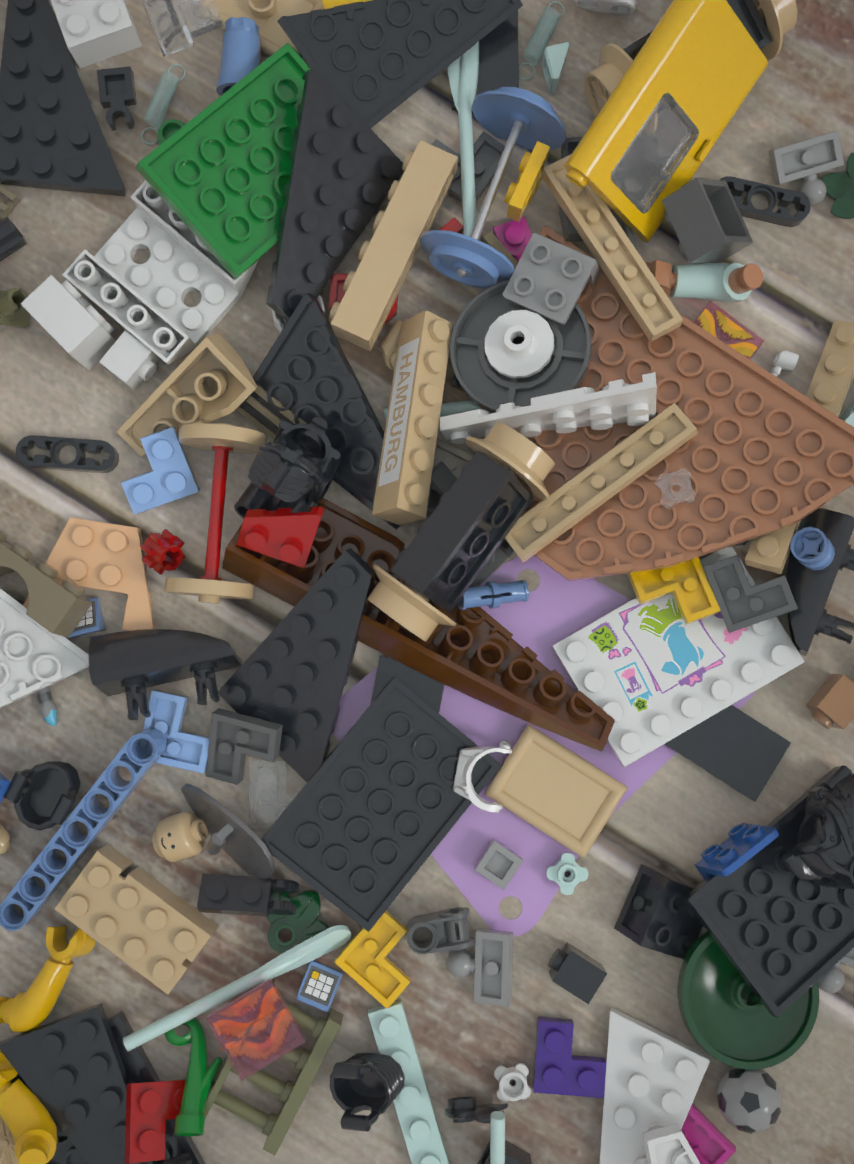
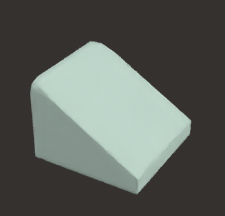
[541,42,569,95]

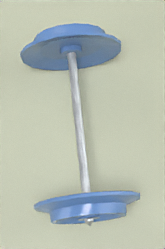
[420,87,567,288]

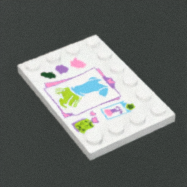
[552,547,805,767]

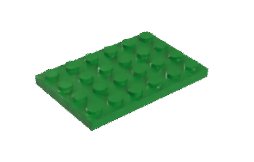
[136,42,310,280]

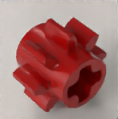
[141,529,185,575]

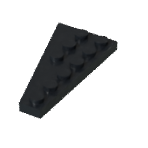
[0,1003,158,1164]

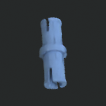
[457,580,529,610]

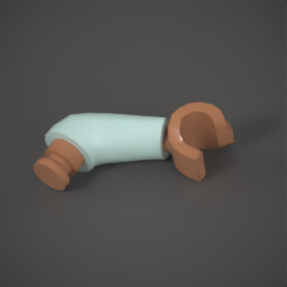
[645,260,763,303]

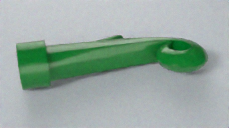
[165,1017,222,1137]

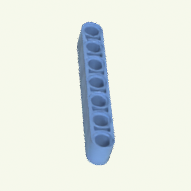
[0,728,167,931]

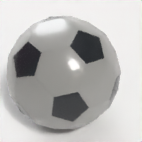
[717,1067,782,1134]

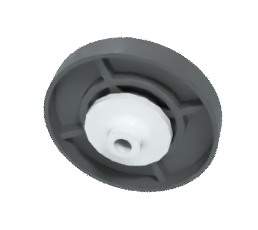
[450,280,592,413]

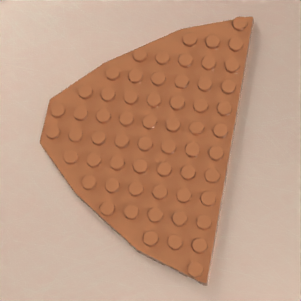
[521,225,854,581]

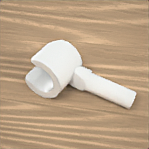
[770,350,799,377]

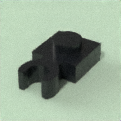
[97,66,137,131]

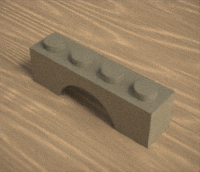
[0,530,92,638]

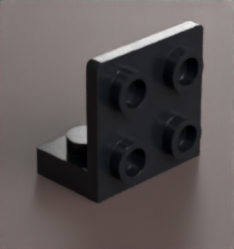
[614,864,703,960]

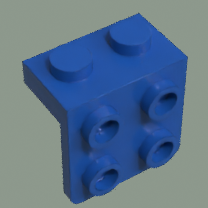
[694,823,779,879]

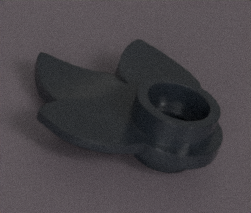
[445,1096,508,1124]

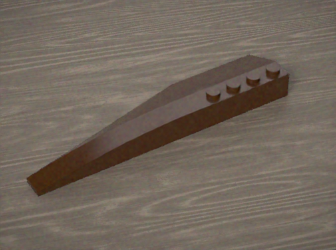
[222,498,615,751]

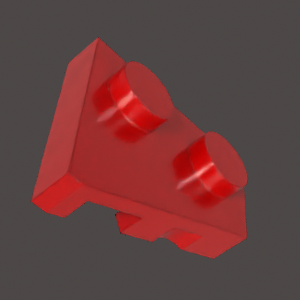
[237,507,324,568]

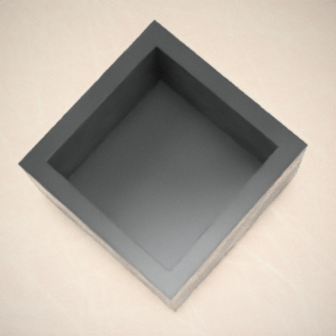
[661,177,753,263]

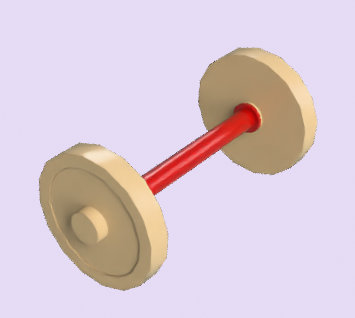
[165,423,268,604]

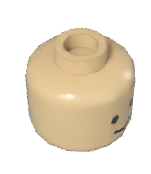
[152,811,208,862]

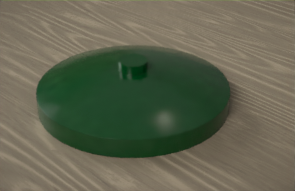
[677,931,819,1070]

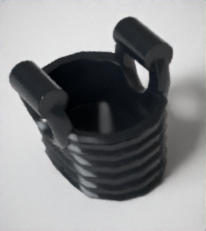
[4,761,81,831]
[330,1053,405,1132]

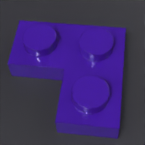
[532,1017,606,1098]

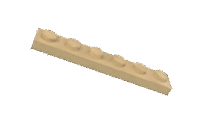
[541,155,683,342]
[505,403,698,563]

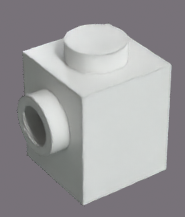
[99,330,160,390]

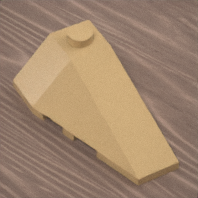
[117,333,258,456]

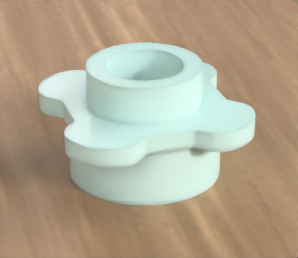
[546,852,589,895]

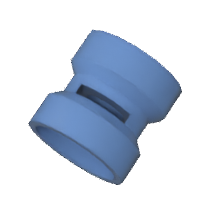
[790,527,835,571]

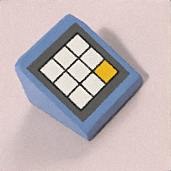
[66,597,106,638]
[296,960,343,1012]

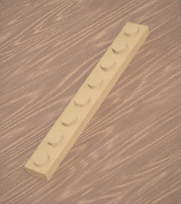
[745,320,854,574]

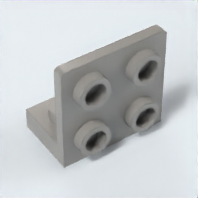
[503,232,601,325]

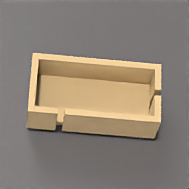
[54,844,219,995]

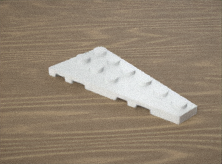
[440,372,657,444]
[600,1007,710,1164]

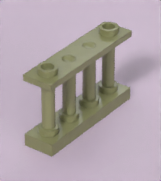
[204,978,344,1156]

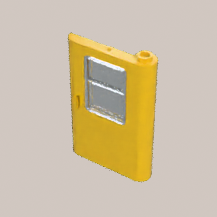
[564,0,768,243]

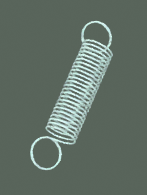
[519,1,564,80]
[141,64,185,145]

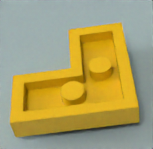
[504,141,550,222]
[627,558,721,625]
[334,910,411,1009]

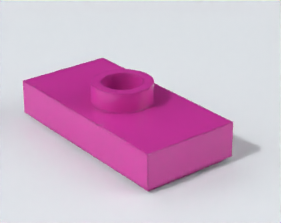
[681,1103,736,1164]

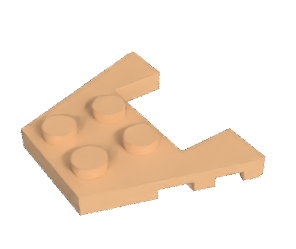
[23,517,156,631]

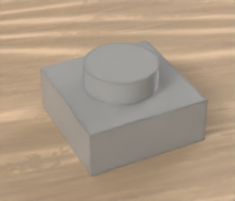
[474,839,523,890]

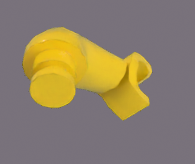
[0,925,96,1033]
[0,1050,58,1164]

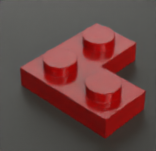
[125,1079,185,1164]

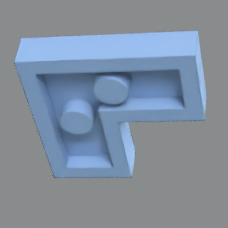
[121,426,200,515]
[140,690,210,774]

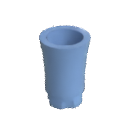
[216,17,261,95]

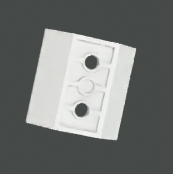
[62,180,258,365]

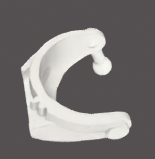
[453,740,512,813]

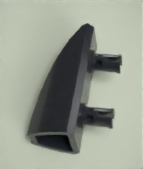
[787,508,854,656]
[89,629,242,720]

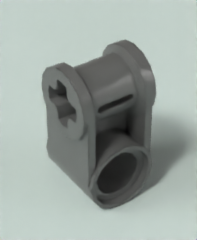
[406,907,475,954]

